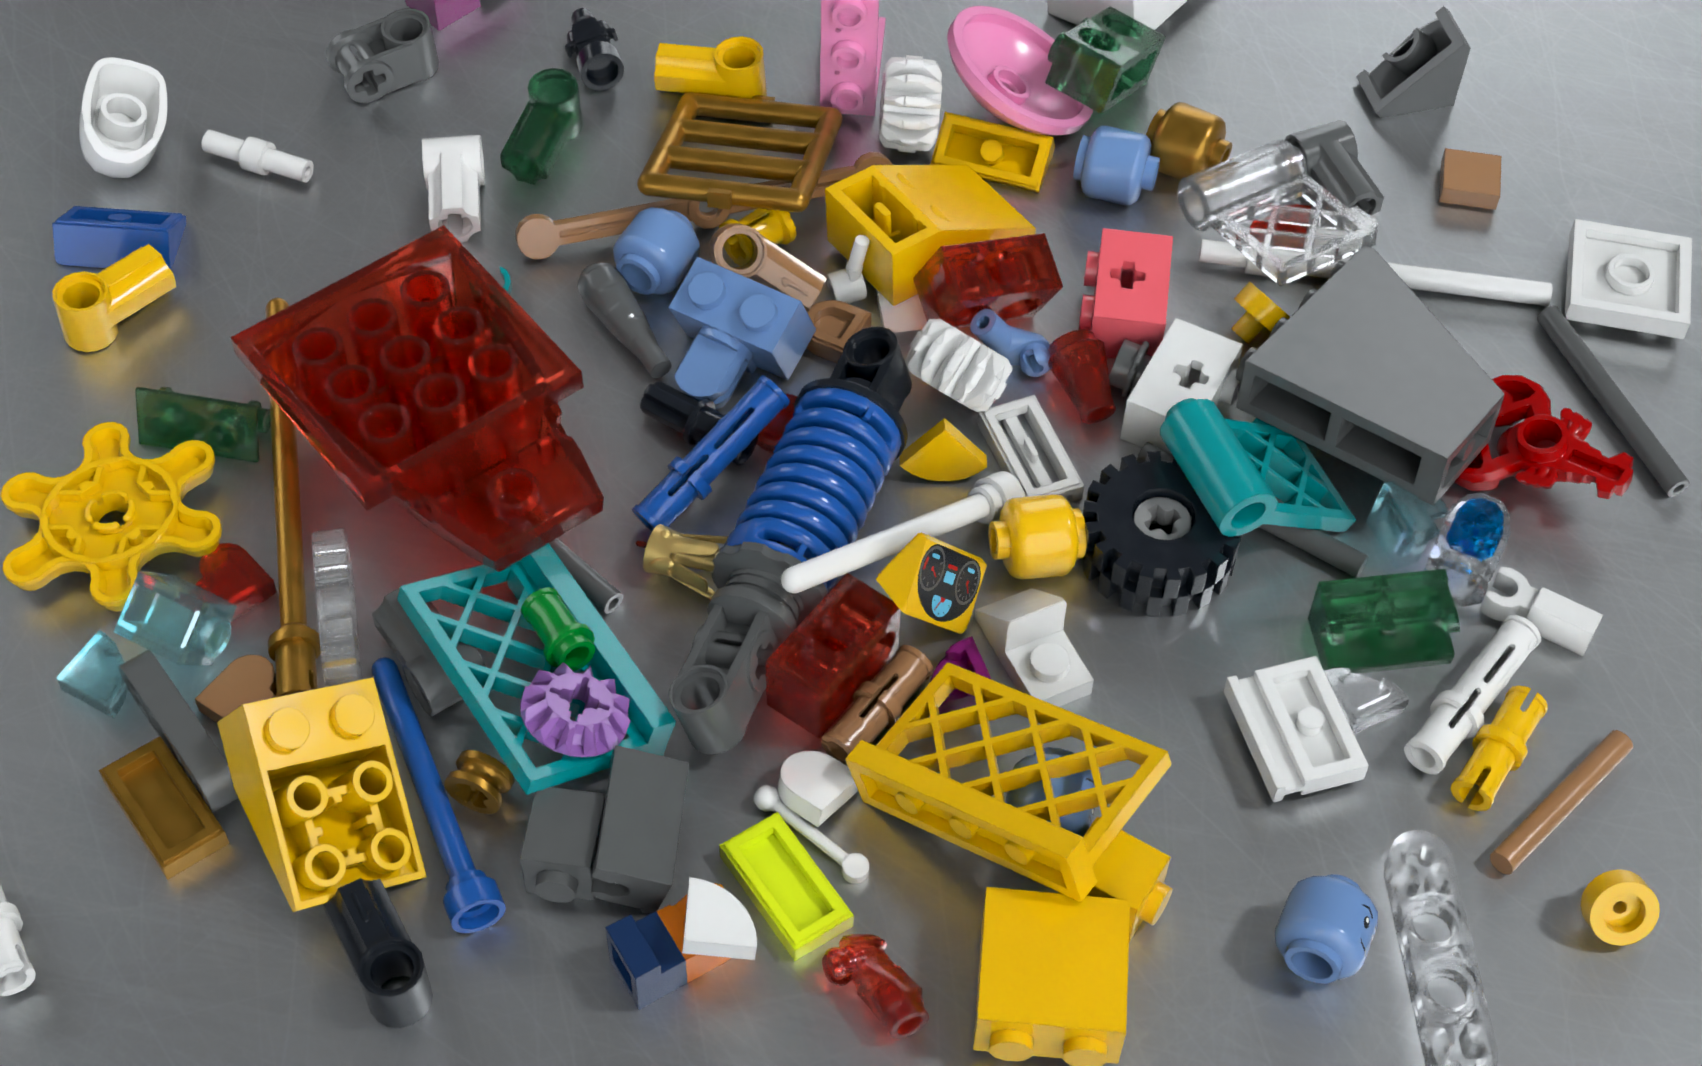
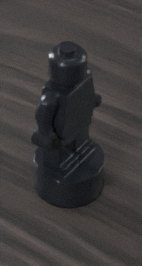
[565,8,624,90]

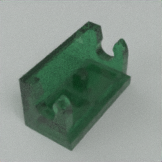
[1308,569,1460,677]

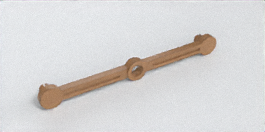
[515,152,893,259]

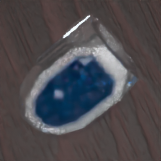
[1420,492,1511,607]

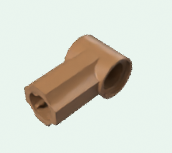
[709,223,827,311]

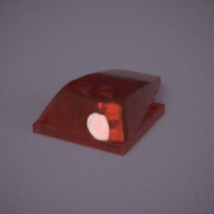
[230,225,604,572]

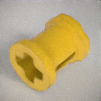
[719,208,797,267]

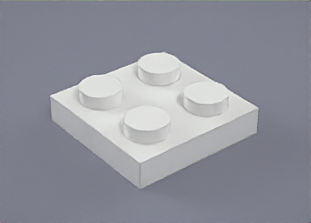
[1564,219,1692,339]

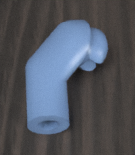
[970,309,1053,377]

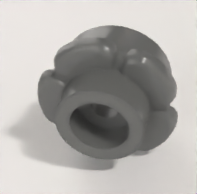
[1107,339,1153,397]

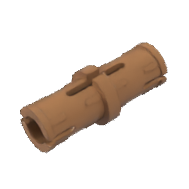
[821,645,933,766]

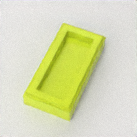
[719,812,854,961]

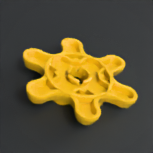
[0,422,222,611]

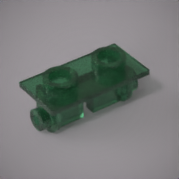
[135,386,271,462]

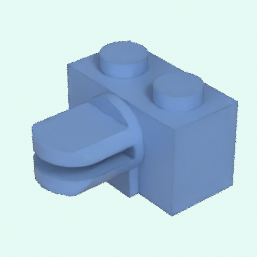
[668,256,816,409]

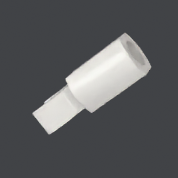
[1480,567,1603,657]

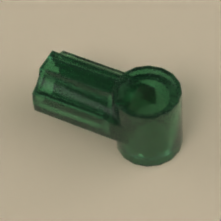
[500,68,583,185]

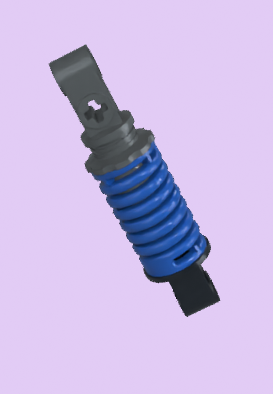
[668,327,912,754]

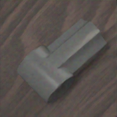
[1283,120,1384,226]
[372,588,486,717]

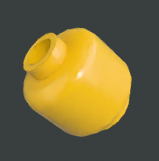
[988,494,1087,580]

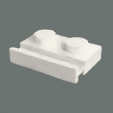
[1223,656,1369,802]

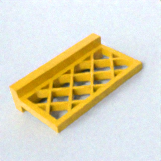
[845,662,1172,903]

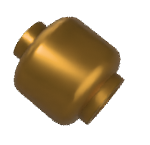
[1146,102,1232,185]

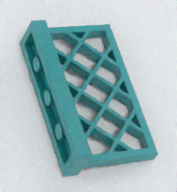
[397,535,676,795]

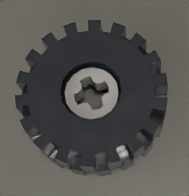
[1079,451,1242,617]

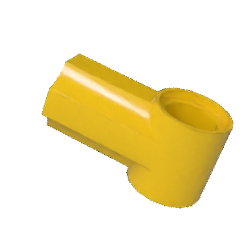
[654,36,767,99]
[52,244,176,352]

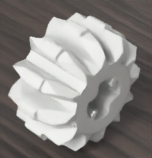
[879,55,942,153]
[905,319,1013,412]

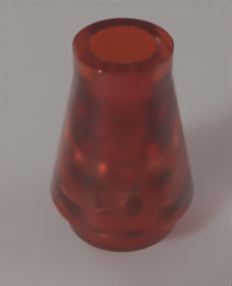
[1048,329,1116,424]

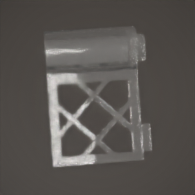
[1177,139,1379,286]

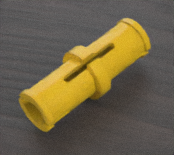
[1450,685,1548,811]

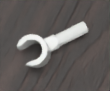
[826,235,870,304]

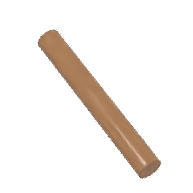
[1490,730,1633,875]

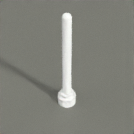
[781,471,1025,593]

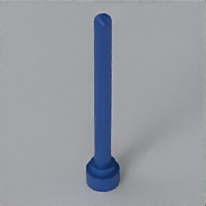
[371,657,506,934]

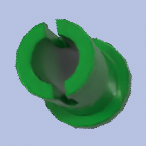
[521,587,595,671]

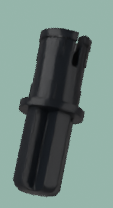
[640,381,759,465]

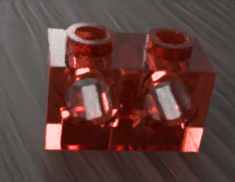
[913,233,1063,328]
[766,573,901,739]

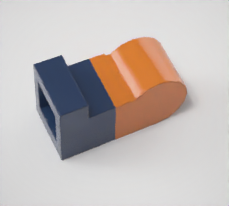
[605,883,731,1010]

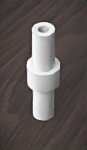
[202,130,314,183]

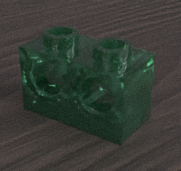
[1045,6,1166,114]

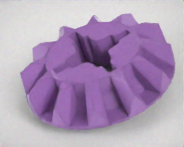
[520,662,631,757]

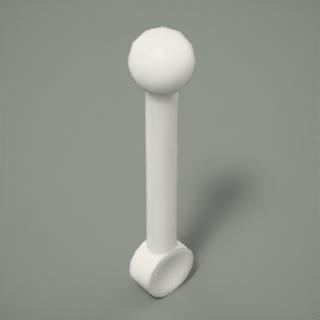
[754,785,869,884]

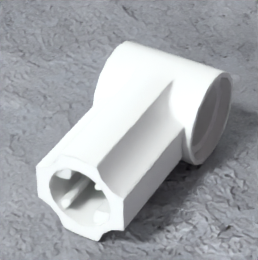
[422,135,485,243]

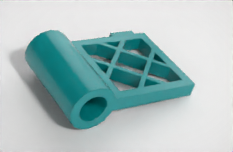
[1160,398,1356,537]

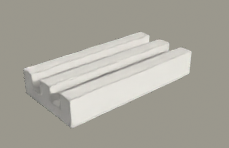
[977,395,1084,502]

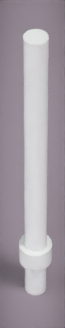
[1199,239,1553,306]

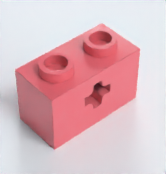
[1079,228,1173,359]

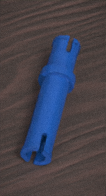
[632,375,790,531]

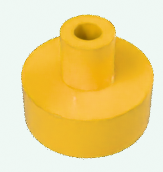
[1231,281,1290,344]
[1580,869,1660,946]

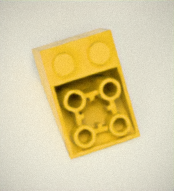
[825,165,1036,306]
[217,677,427,912]

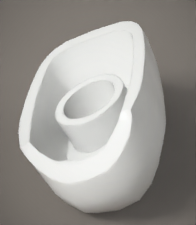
[79,57,167,178]

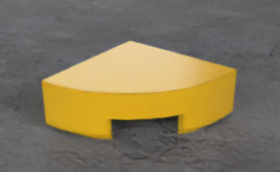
[899,418,987,481]

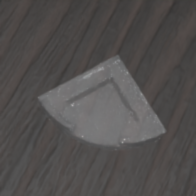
[1324,668,1410,734]

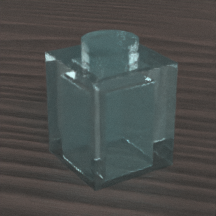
[113,571,237,666]

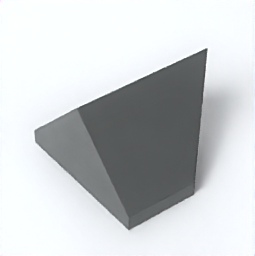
[1356,6,1471,118]

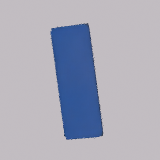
[52,206,187,269]

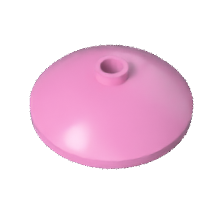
[947,6,1094,136]

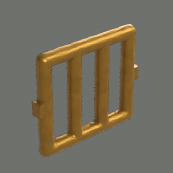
[637,92,843,213]

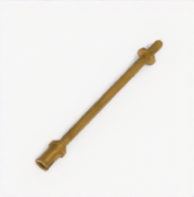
[253,297,322,697]

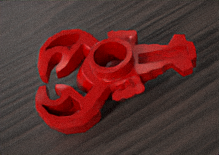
[1454,375,1634,499]

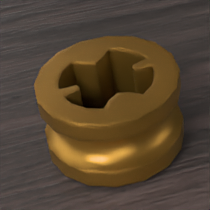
[444,750,515,814]

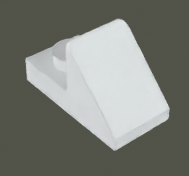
[974,588,1094,707]

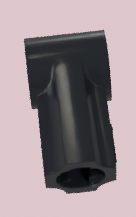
[324,878,433,1028]

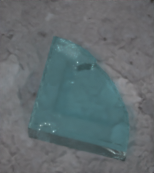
[56,630,128,718]

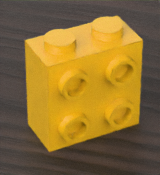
[973,887,1130,1066]

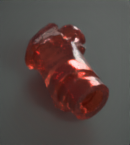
[822,934,929,1039]

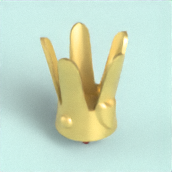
[636,524,729,600]

